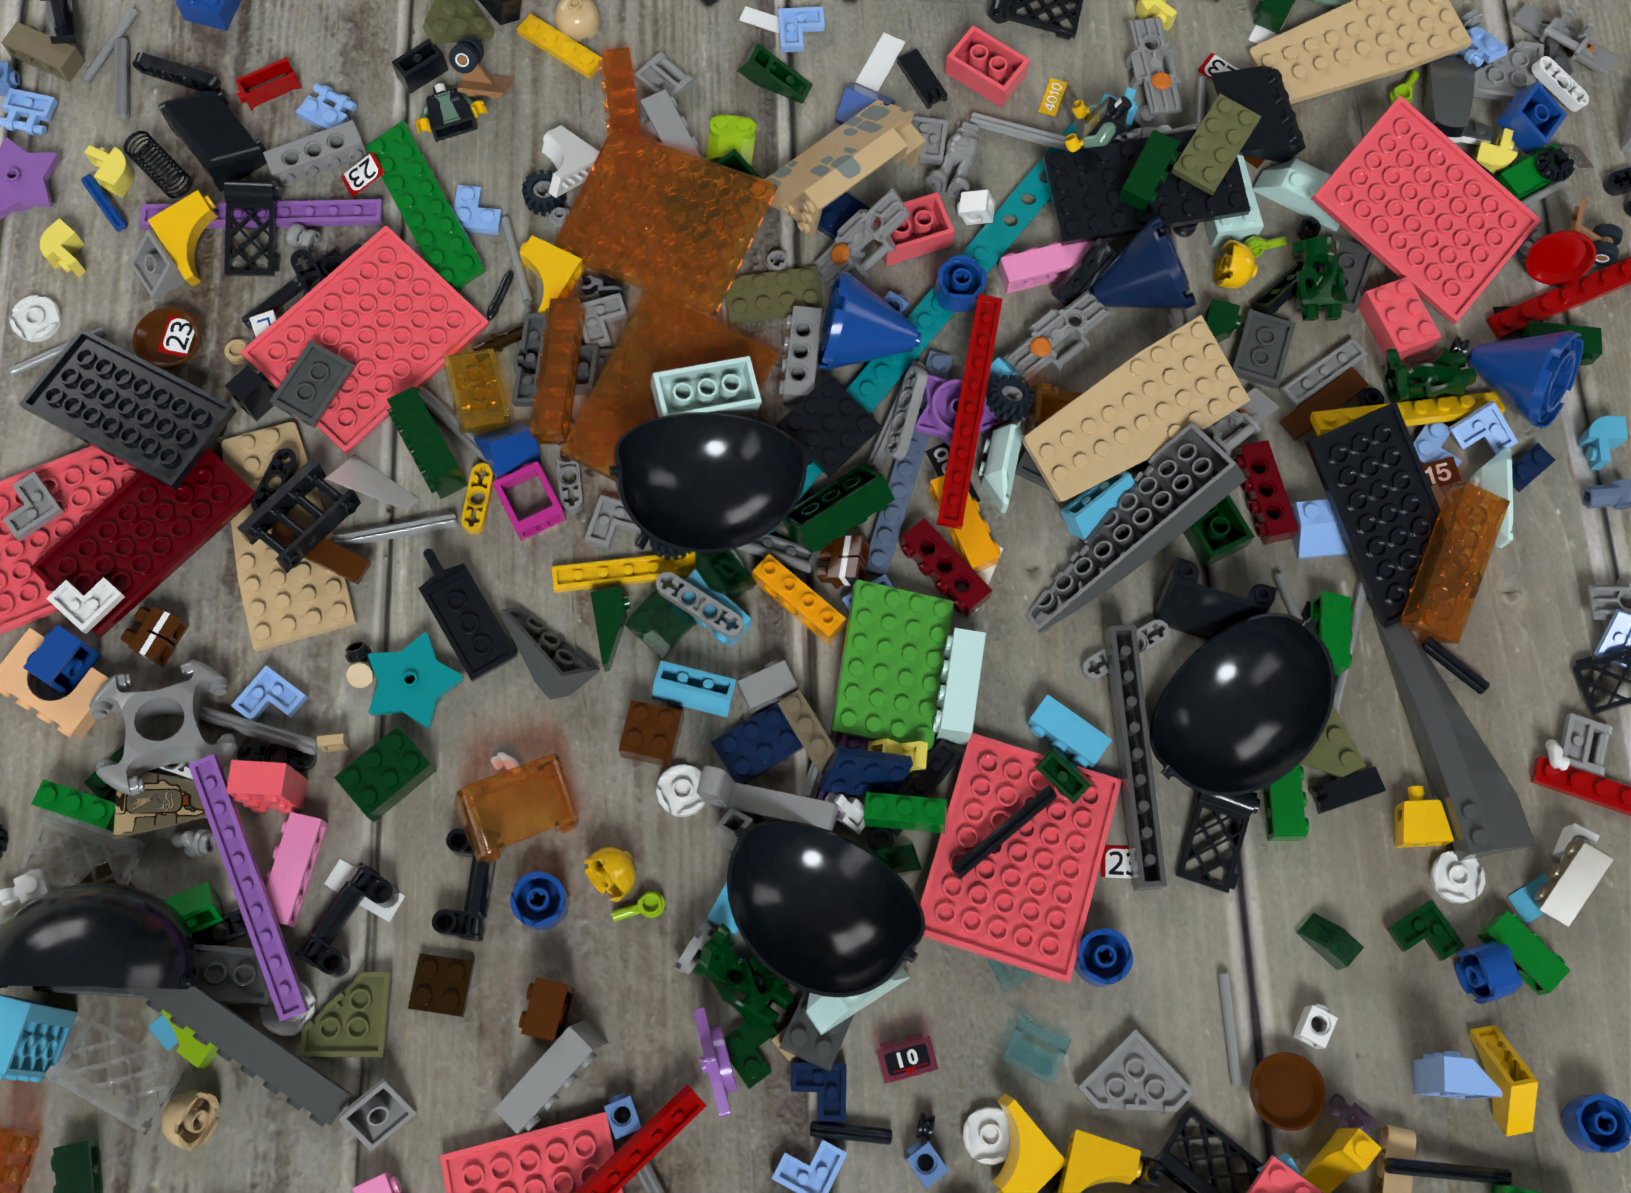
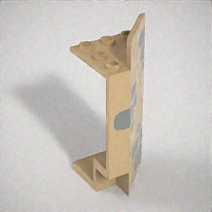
[748,99,926,240]

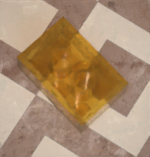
[444,349,510,434]

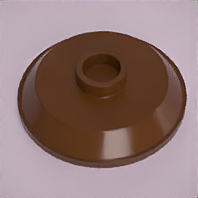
[132,307,201,369]
[1250,1052,1326,1131]

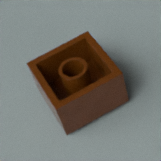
[619,700,684,767]
[519,977,575,1043]

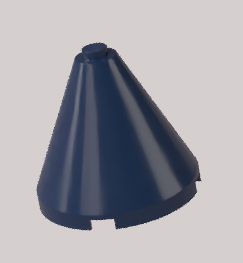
[1089,215,1196,309]

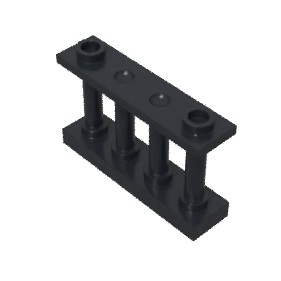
[40,0,76,44]
[237,458,361,574]

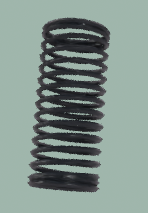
[124,131,192,199]

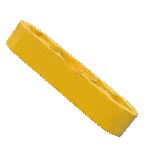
[461,463,495,535]

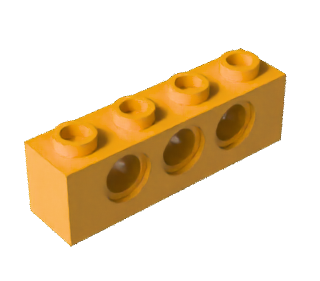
[752,554,846,645]

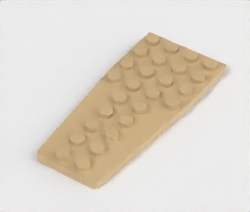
[1249,0,1472,104]
[1022,315,1251,502]
[221,422,357,652]

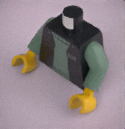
[415,83,488,142]
[1065,96,1132,156]

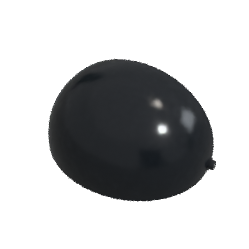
[609,412,813,553]
[1149,613,1336,796]
[727,820,925,997]
[0,882,196,989]

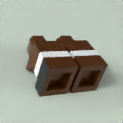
[817,535,870,589]
[121,607,189,668]

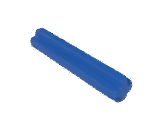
[81,174,127,232]

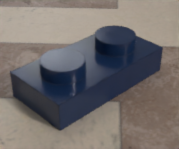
[1512,443,1556,492]

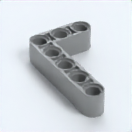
[696,766,839,832]

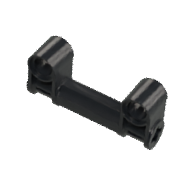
[432,828,501,942]
[294,861,399,978]

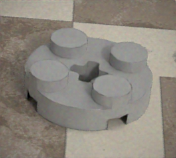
[674,921,715,975]

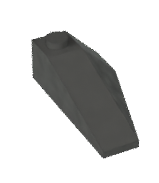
[501,606,600,700]

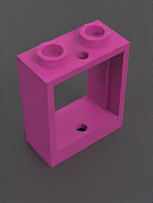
[492,461,566,541]

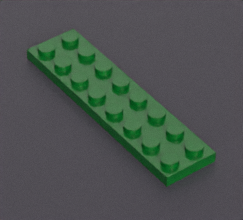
[365,120,487,291]

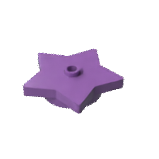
[0,138,60,219]
[914,375,1002,448]
[693,1007,737,1117]

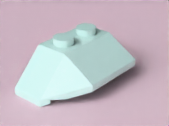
[1253,158,1340,231]
[978,416,1027,513]
[1469,447,1513,548]
[805,968,910,1035]

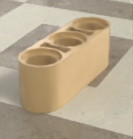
[1374,1124,1416,1193]

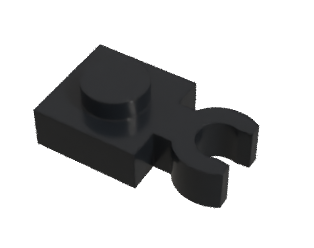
[582,270,624,297]
[1132,1156,1164,1189]

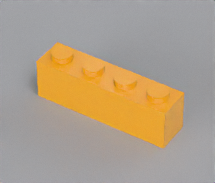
[928,475,1001,573]

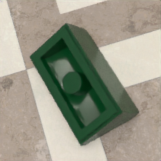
[1035,747,1094,804]

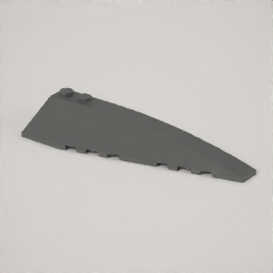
[1374,616,1536,861]

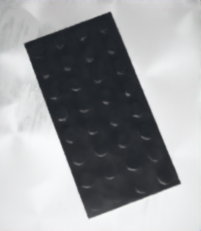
[1043,129,1250,246]
[19,328,237,490]
[1305,402,1472,628]

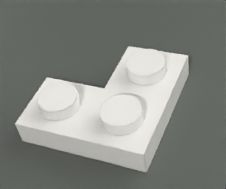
[46,577,125,634]

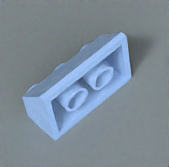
[1291,499,1350,559]
[1413,1051,1502,1099]

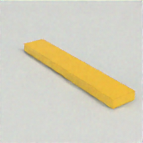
[552,552,706,593]

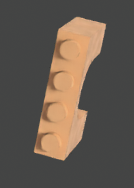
[0,628,109,739]

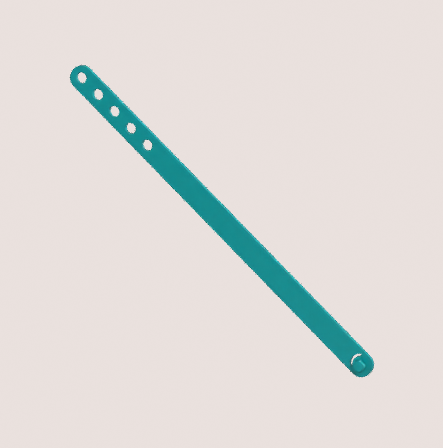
[768,122,1082,534]

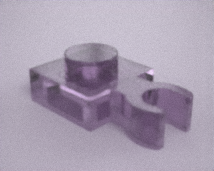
[1325,1093,1378,1136]

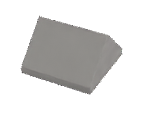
[129,229,186,299]
[337,1078,417,1151]

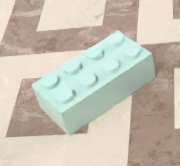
[1204,155,1264,247]
[650,356,762,417]
[932,628,986,745]

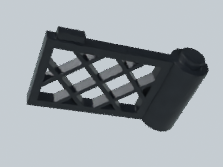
[988,0,1083,40]
[223,180,282,277]
[1572,649,1631,715]
[1176,792,1261,893]

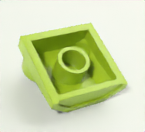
[706,114,757,167]

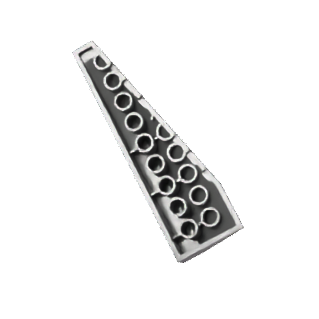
[1025,422,1247,633]

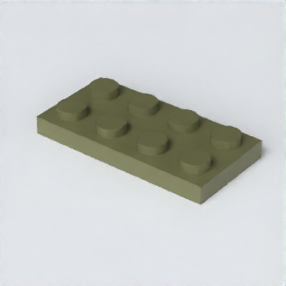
[1171,94,1262,196]
[723,266,824,325]

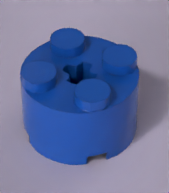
[934,255,987,312]
[510,871,569,930]
[1074,928,1133,987]
[1455,941,1523,1004]
[1561,1094,1631,1153]

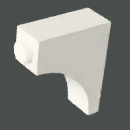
[542,125,604,198]

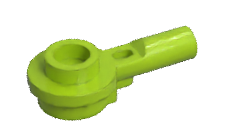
[1389,71,1419,104]
[1243,236,1287,258]
[611,891,665,922]

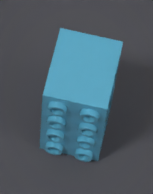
[0,994,77,1083]

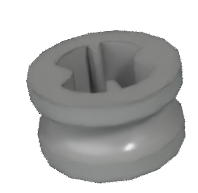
[767,250,788,272]

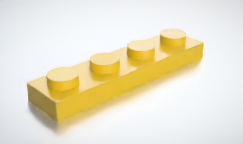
[517,13,604,79]

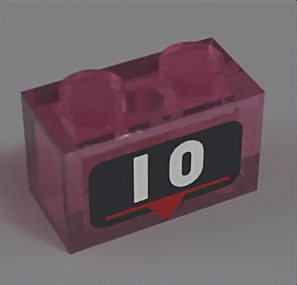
[875,1032,939,1085]

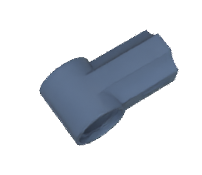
[1581,479,1631,510]

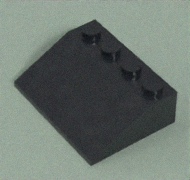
[1211,66,1306,163]

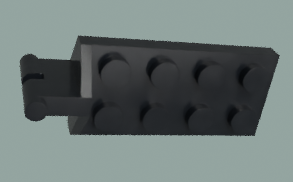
[418,548,518,682]

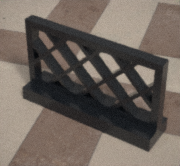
[1154,1107,1264,1193]

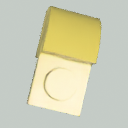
[1136,0,1177,31]
[1472,128,1518,176]
[84,145,134,198]
[40,218,86,277]
[867,739,928,774]

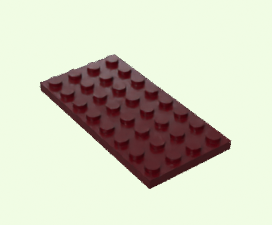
[30,448,256,637]

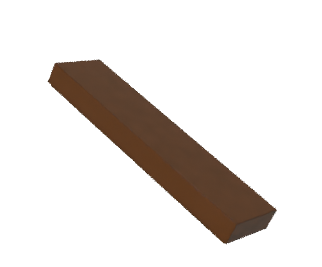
[1279,367,1369,441]
[271,522,372,585]

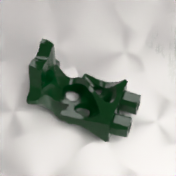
[1292,237,1348,321]
[1380,347,1477,403]
[693,923,794,1029]

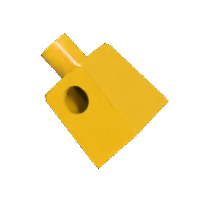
[1394,786,1454,848]

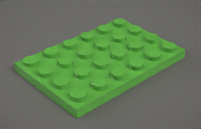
[830,579,954,752]

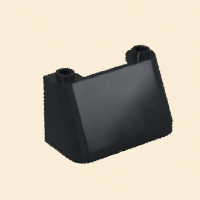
[157,90,267,192]
[1154,557,1277,640]

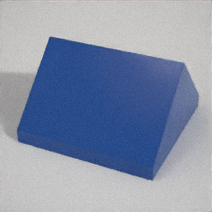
[835,83,896,124]
[474,422,541,479]

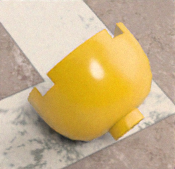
[1213,240,1258,289]
[583,847,636,902]

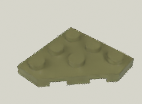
[422,0,495,44]
[1300,705,1366,778]
[299,972,392,1058]

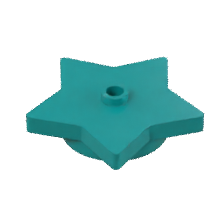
[368,632,464,729]

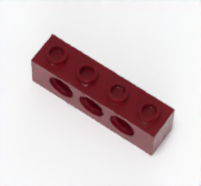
[1233,440,1299,545]
[900,518,993,617]

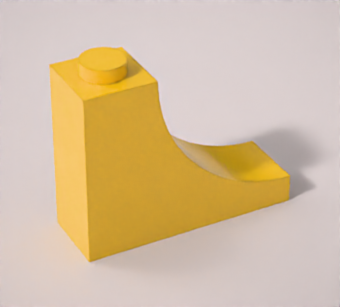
[148,190,218,287]
[520,235,584,323]
[1469,1025,1538,1137]
[992,1094,1067,1193]
[1302,1128,1382,1193]
[1057,1129,1143,1193]

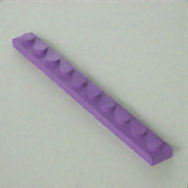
[140,199,383,230]
[188,753,310,1022]

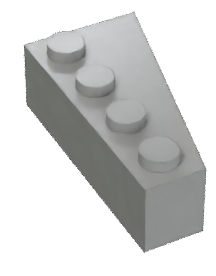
[639,89,710,187]
[494,1020,608,1134]

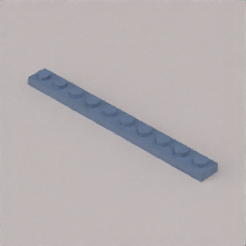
[866,350,953,577]

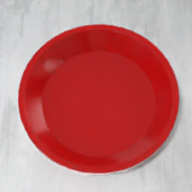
[1526,230,1596,285]

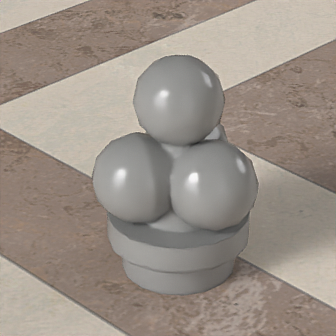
[171,827,216,857]

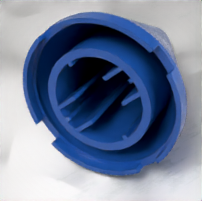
[818,271,921,370]
[1467,331,1583,429]

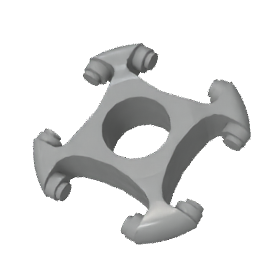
[89,659,237,796]

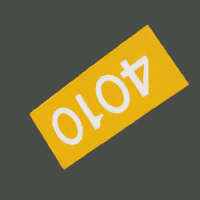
[1038,77,1068,117]

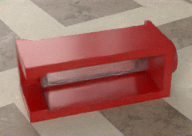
[235,57,302,111]

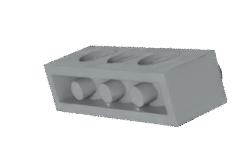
[263,120,367,187]
[779,306,822,405]

